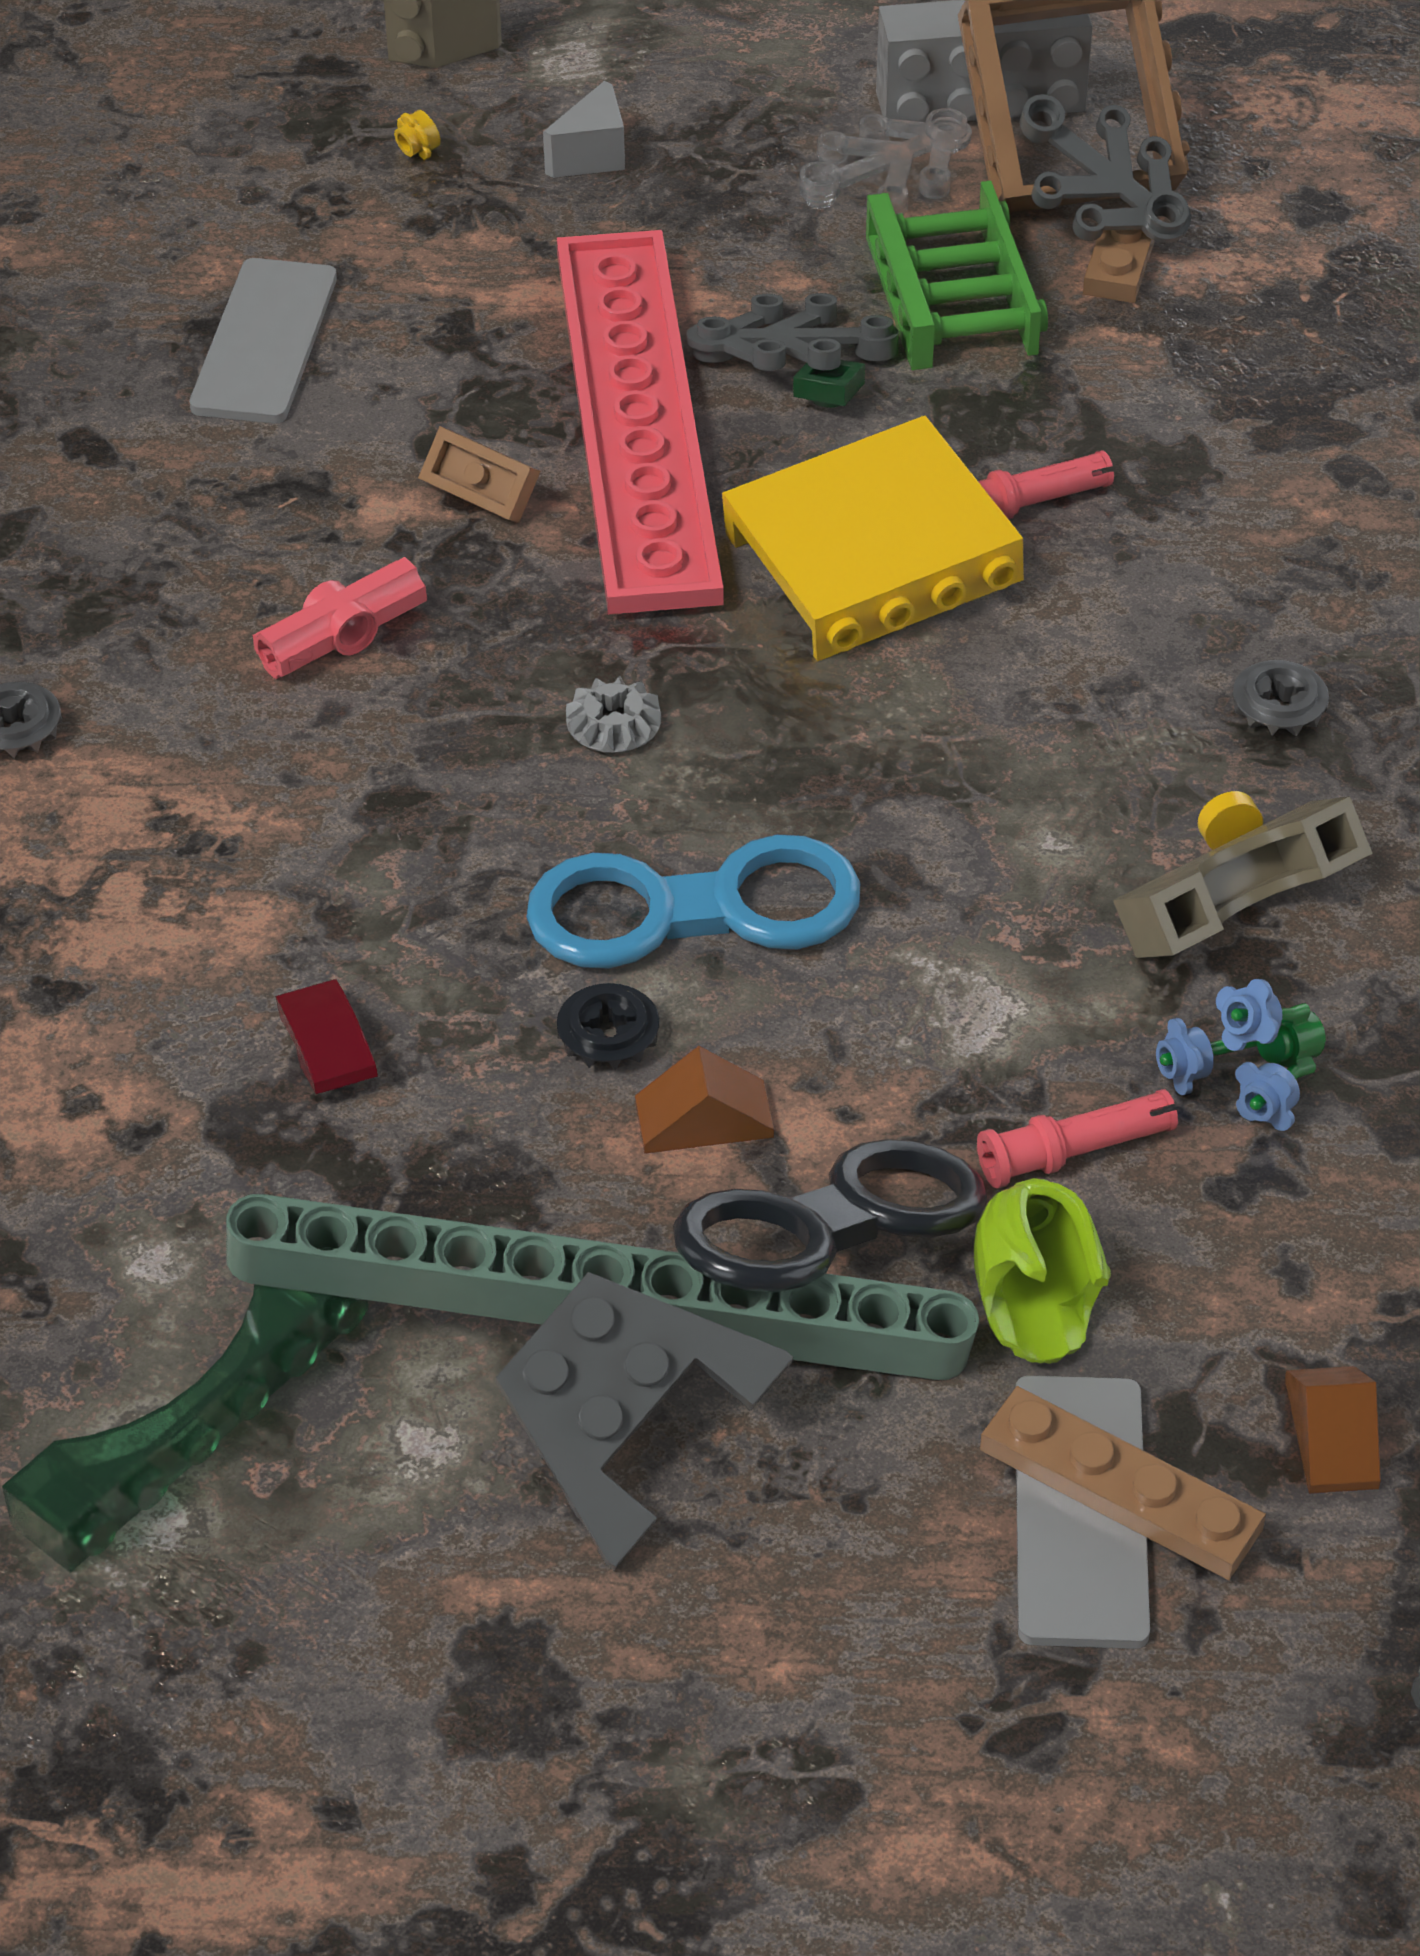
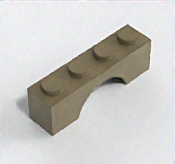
[1113,796,1373,958]

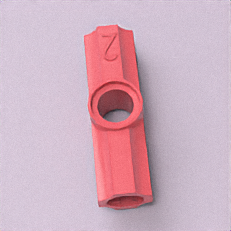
[253,557,427,680]

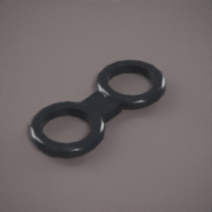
[673,1139,987,1292]

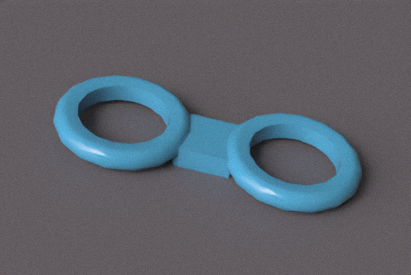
[526,834,861,969]

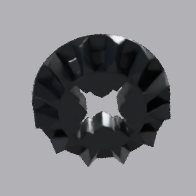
[557,983,659,1071]

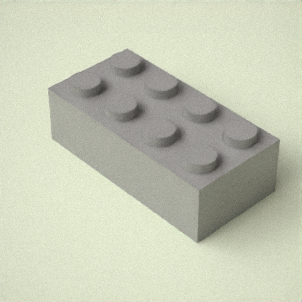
[876,0,1093,128]

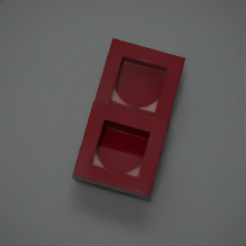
[275,979,378,1094]

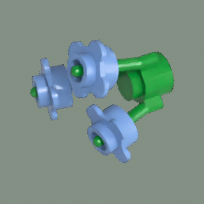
[1156,979,1326,1131]

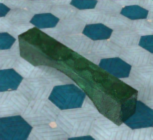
[2,1247,369,1573]

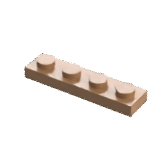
[980,1386,1266,1580]

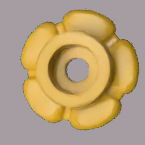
[394,110,441,160]

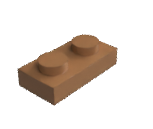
[1083,230,1155,303]
[418,426,541,523]

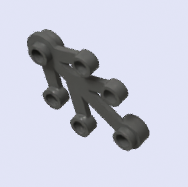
[1020,94,1191,243]
[687,293,899,371]

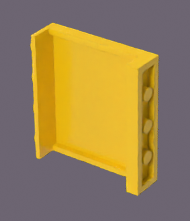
[722,415,1024,662]

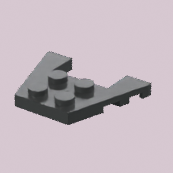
[496,1272,794,1571]

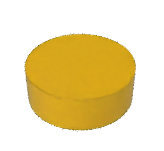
[1197,791,1263,850]

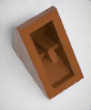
[635,1046,774,1154]
[1285,1366,1381,1494]

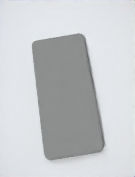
[189,258,337,424]
[1016,1376,1150,1649]

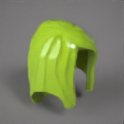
[974,1178,1111,1364]

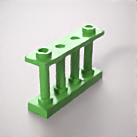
[866,181,1048,370]

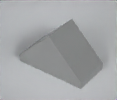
[543,81,625,178]

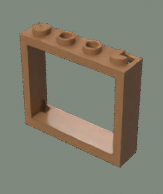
[958,0,1190,213]

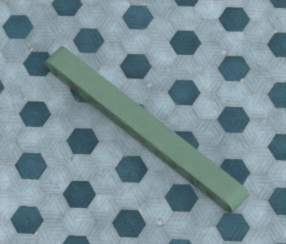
[226,1194,979,1380]

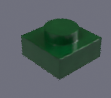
[793,360,865,408]

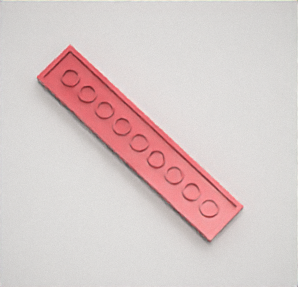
[557,230,724,615]

